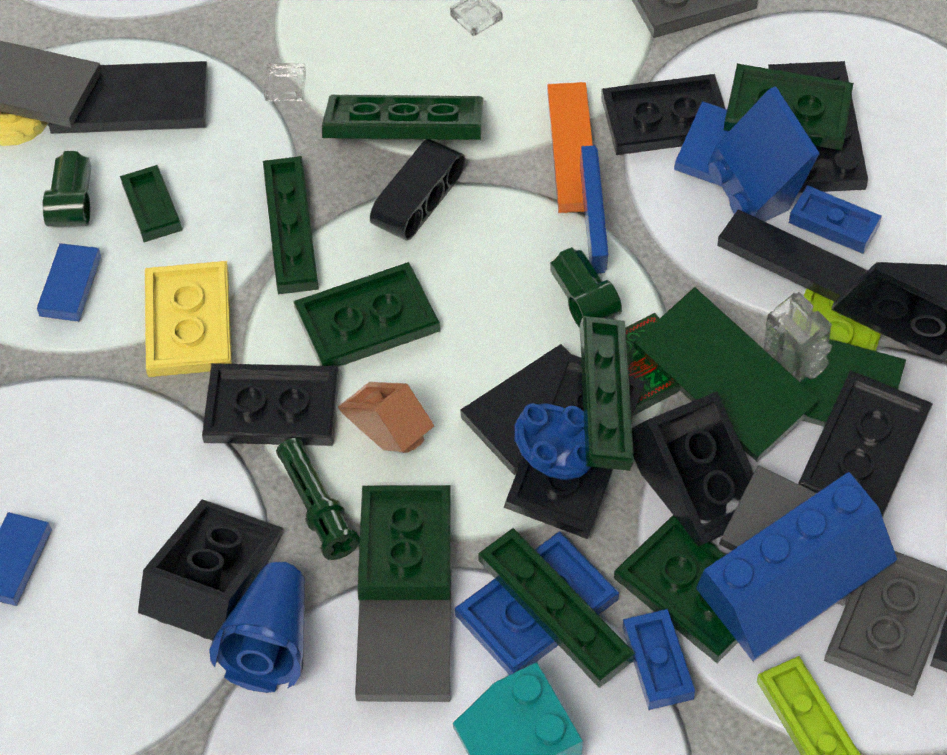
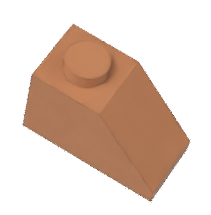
[338,382,434,453]

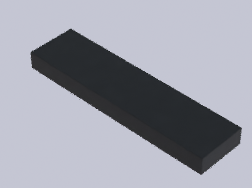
[717,209,868,302]

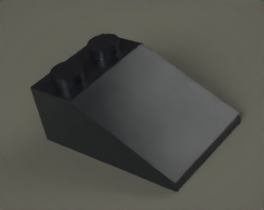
[832,262,947,363]
[632,391,754,546]
[138,499,283,640]

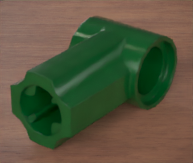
[43,151,92,226]
[550,247,622,328]

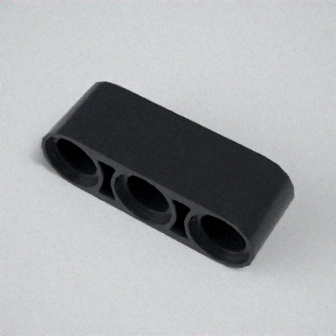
[370,139,466,241]

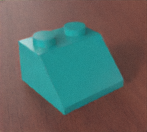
[453,662,583,755]

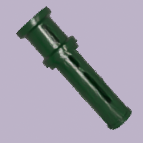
[276,438,360,560]

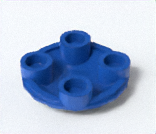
[514,403,592,480]

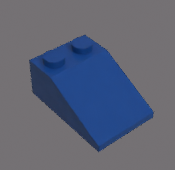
[708,86,820,222]

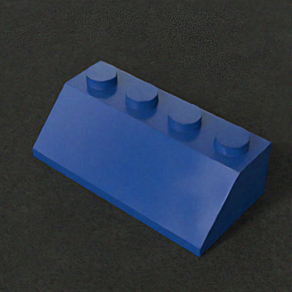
[696,472,897,662]

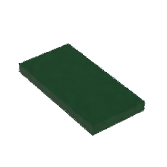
[322,94,483,140]
[634,287,819,462]

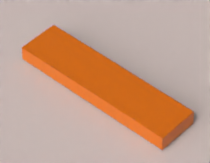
[547,82,593,213]

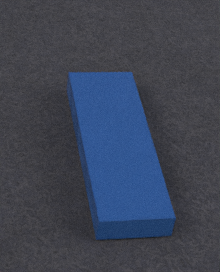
[580,145,609,274]

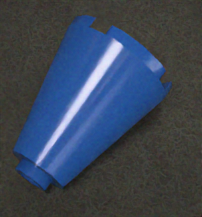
[209,562,305,693]

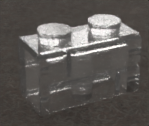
[764,292,832,382]

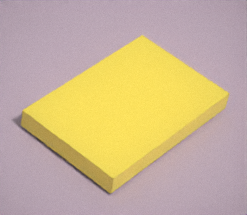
[145,261,232,377]

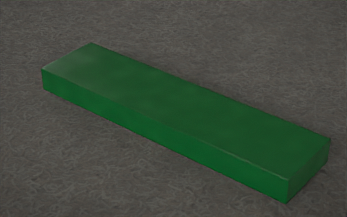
[263,156,319,295]
[580,316,634,471]
[478,528,635,688]

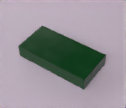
[120,165,182,242]

